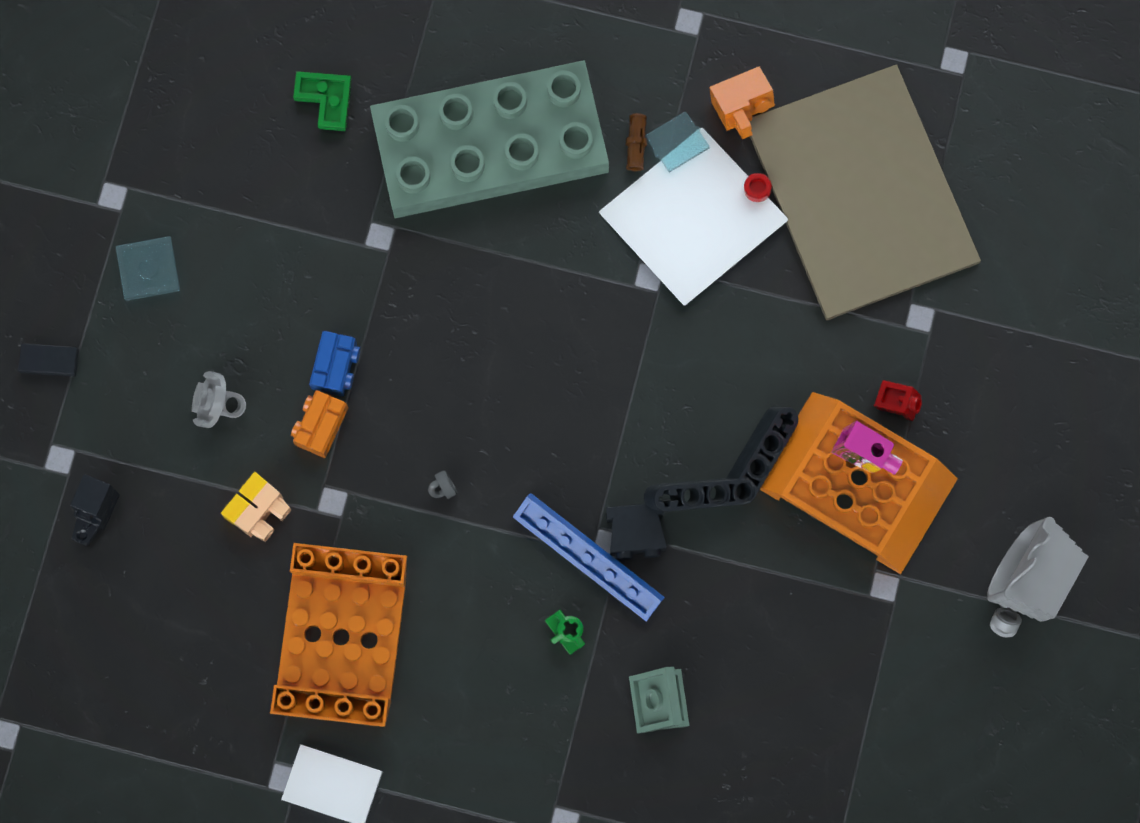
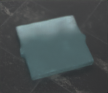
[645,111,710,173]

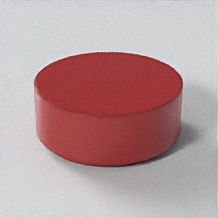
[744,173,772,202]

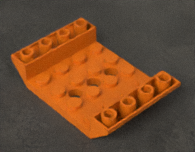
[760,392,958,574]
[270,543,407,727]

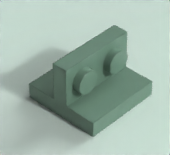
[629,667,690,733]

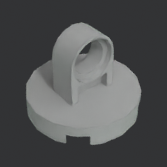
[192,371,246,428]

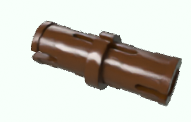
[626,113,647,171]

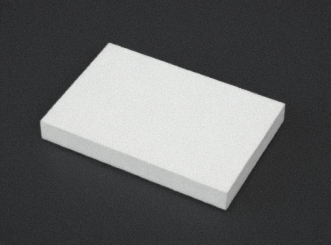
[281,744,383,823]

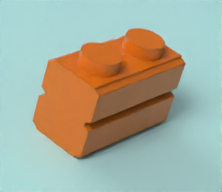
[291,390,348,458]

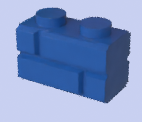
[309,331,360,396]

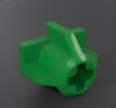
[545,609,585,655]

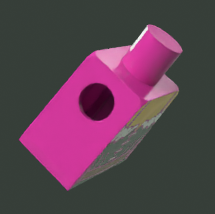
[831,421,903,475]

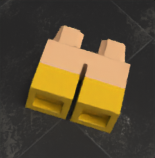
[221,472,291,542]

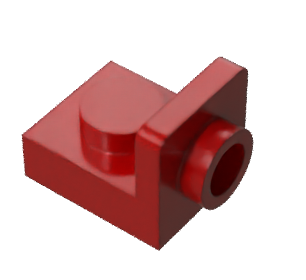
[874,380,922,421]

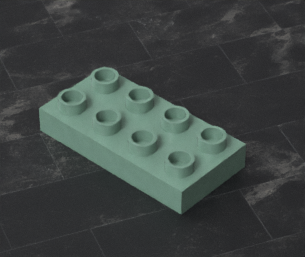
[370,60,609,218]

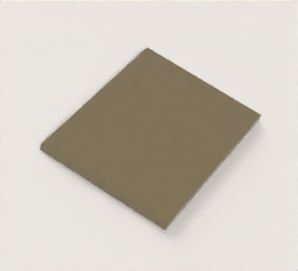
[749,64,981,321]

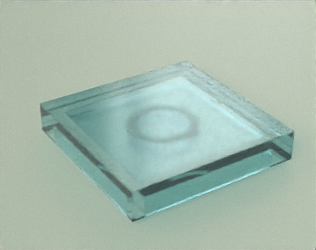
[116,236,180,301]

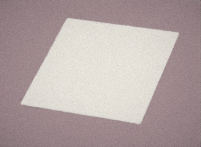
[599,128,788,305]

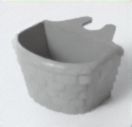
[987,517,1089,622]

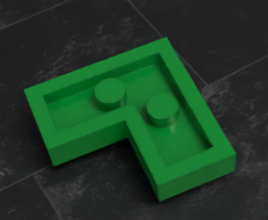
[293,71,352,131]

